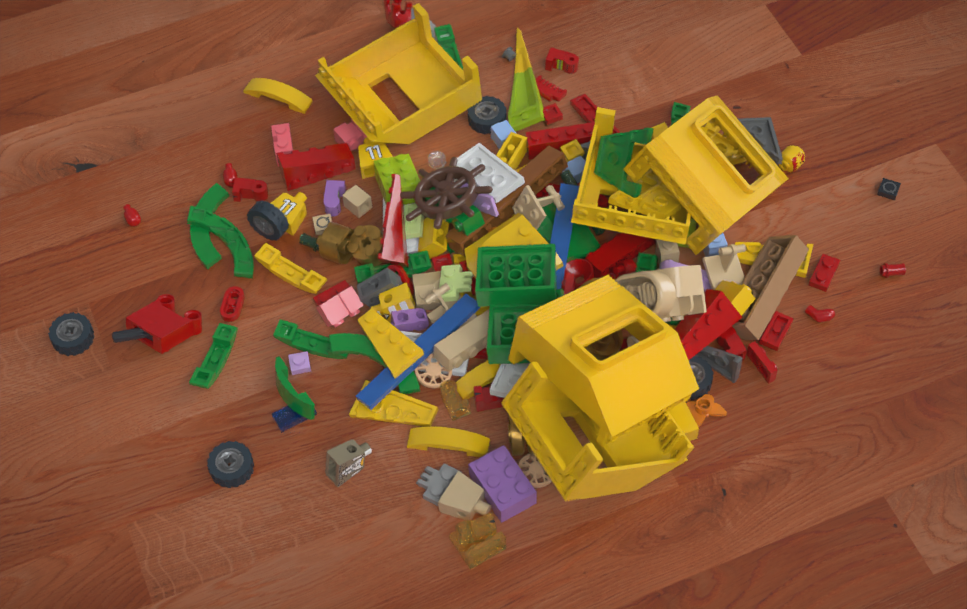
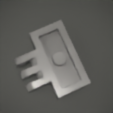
[416,463,462,507]

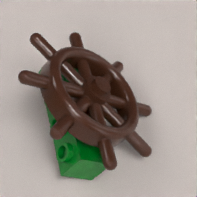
[400,157,493,236]

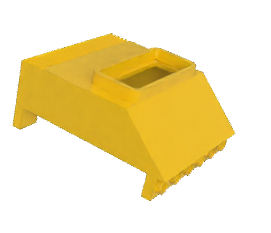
[315,3,482,144]
[623,95,789,255]
[571,107,708,245]
[508,275,699,446]
[501,362,694,502]

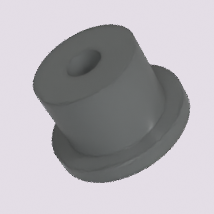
[502,47,516,61]

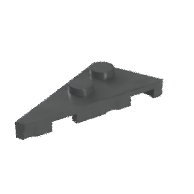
[737,117,783,164]
[695,346,743,383]

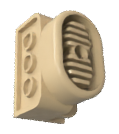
[615,265,707,322]

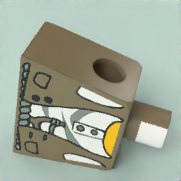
[325,439,372,487]

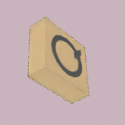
[312,214,332,235]

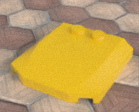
[464,213,563,279]

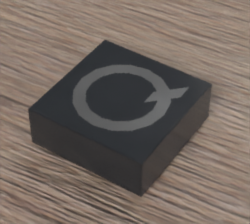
[877,178,901,200]

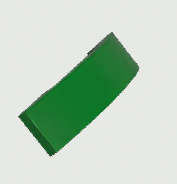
[434,24,463,70]
[354,250,432,284]
[273,319,349,359]
[189,323,238,389]
[275,356,315,420]

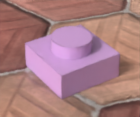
[288,351,311,375]

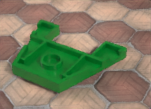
[594,127,654,198]

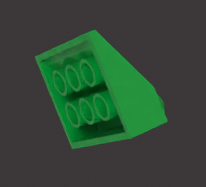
[537,197,600,263]
[475,244,557,307]
[487,303,546,364]

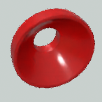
[564,259,594,290]

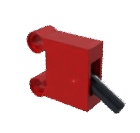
[112,294,202,354]

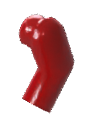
[805,305,835,323]

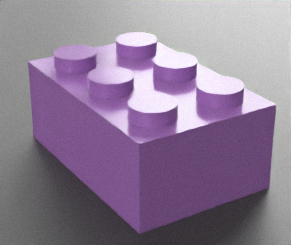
[469,445,537,523]

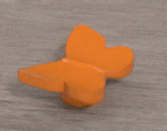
[686,394,727,428]

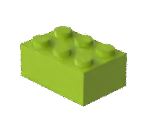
[374,154,420,205]

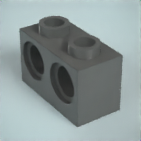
[357,268,402,308]

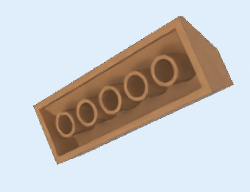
[732,235,809,340]

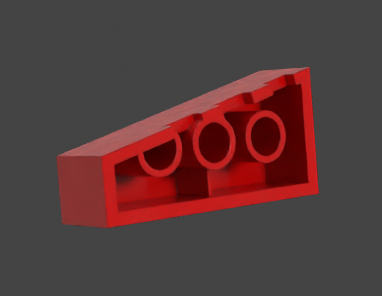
[277,143,356,191]
[674,289,743,360]

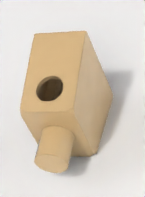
[438,471,491,521]

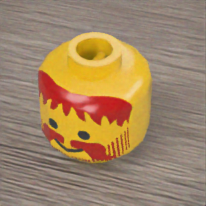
[779,145,805,172]

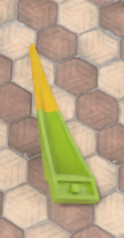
[508,28,544,132]

